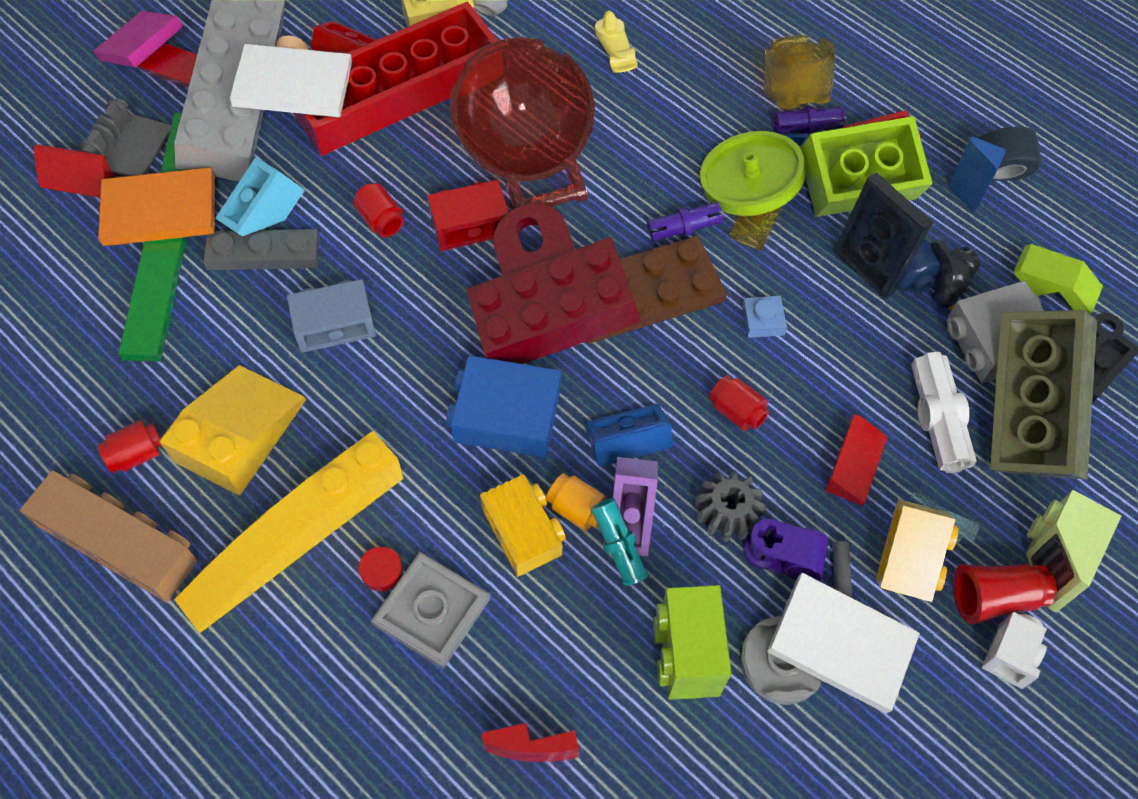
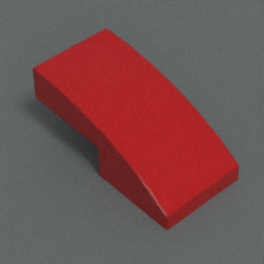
[481,723,579,762]

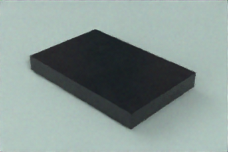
[834,172,933,299]

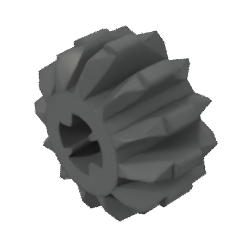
[695,470,766,542]

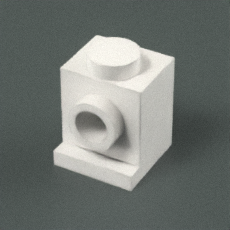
[982,612,1047,689]

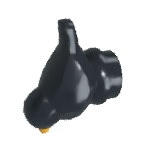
[931,239,980,310]

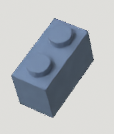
[287,279,376,353]

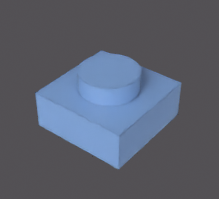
[742,296,787,338]

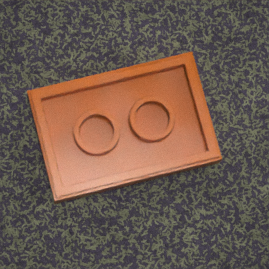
[98,167,215,246]

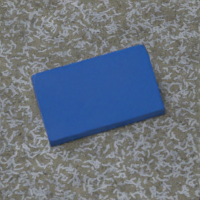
[948,136,1006,212]
[584,404,673,466]

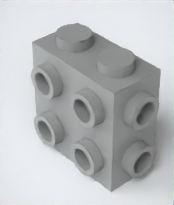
[946,281,1044,384]

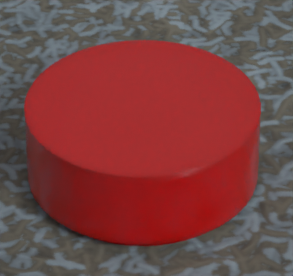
[359,547,403,592]

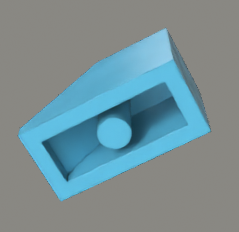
[215,157,305,236]

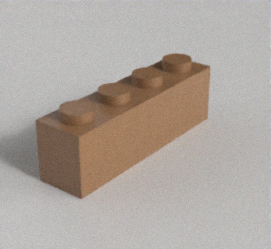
[19,470,198,603]

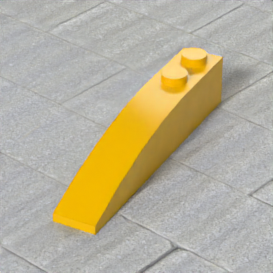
[174,431,403,633]

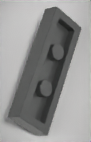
[204,229,320,270]

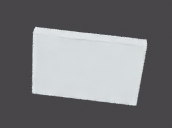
[230,44,352,117]
[767,573,920,714]

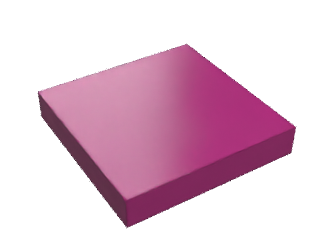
[93,11,183,68]

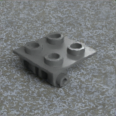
[81,98,171,176]

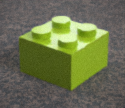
[653,585,731,700]

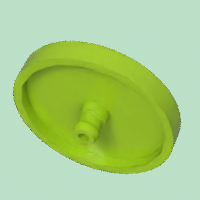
[700,131,806,216]

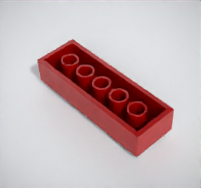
[293,1,503,156]

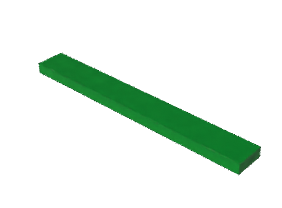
[118,112,187,362]

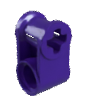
[743,519,829,581]

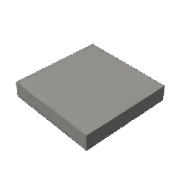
[371,552,491,669]

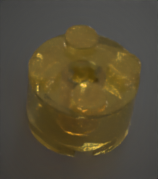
[764,35,835,110]

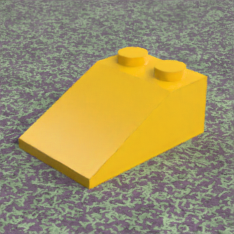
[159,365,306,496]

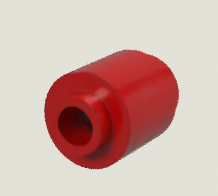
[353,183,404,237]
[709,375,769,431]
[97,419,162,473]

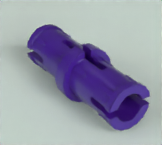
[772,106,846,134]
[647,201,723,243]

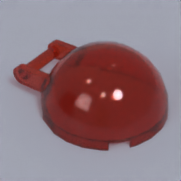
[450,37,595,209]

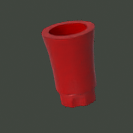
[952,564,1057,625]

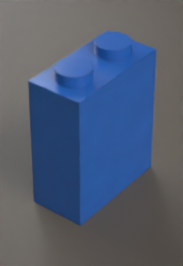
[446,355,561,458]

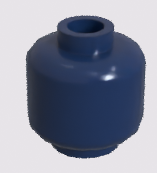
[897,240,941,293]

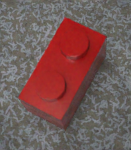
[427,180,509,251]

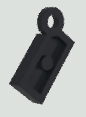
[1092,313,1138,404]

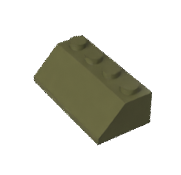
[990,310,1097,479]

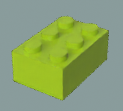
[800,116,933,217]

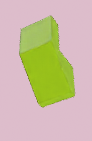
[1013,244,1103,314]

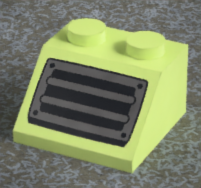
[1026,490,1121,613]

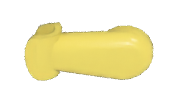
[595,11,637,73]

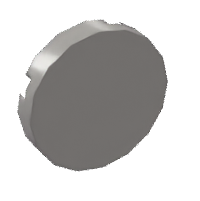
[740,616,823,705]

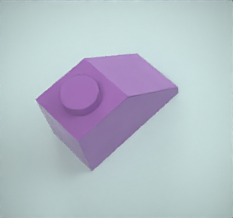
[613,457,658,556]

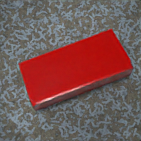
[311,21,377,54]
[137,43,197,88]
[33,144,115,198]
[825,414,887,506]

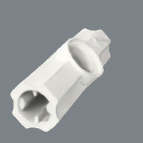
[911,352,977,473]

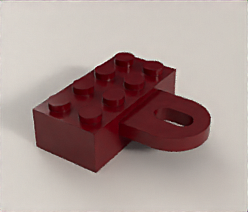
[466,204,641,364]

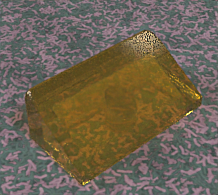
[729,204,786,251]

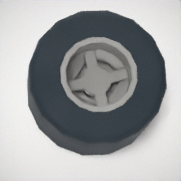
[978,126,1042,181]

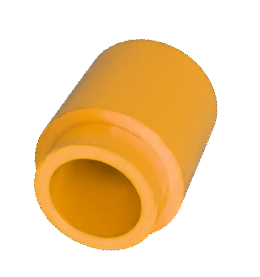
[546,473,607,531]

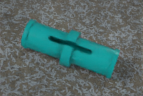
[590,498,649,586]

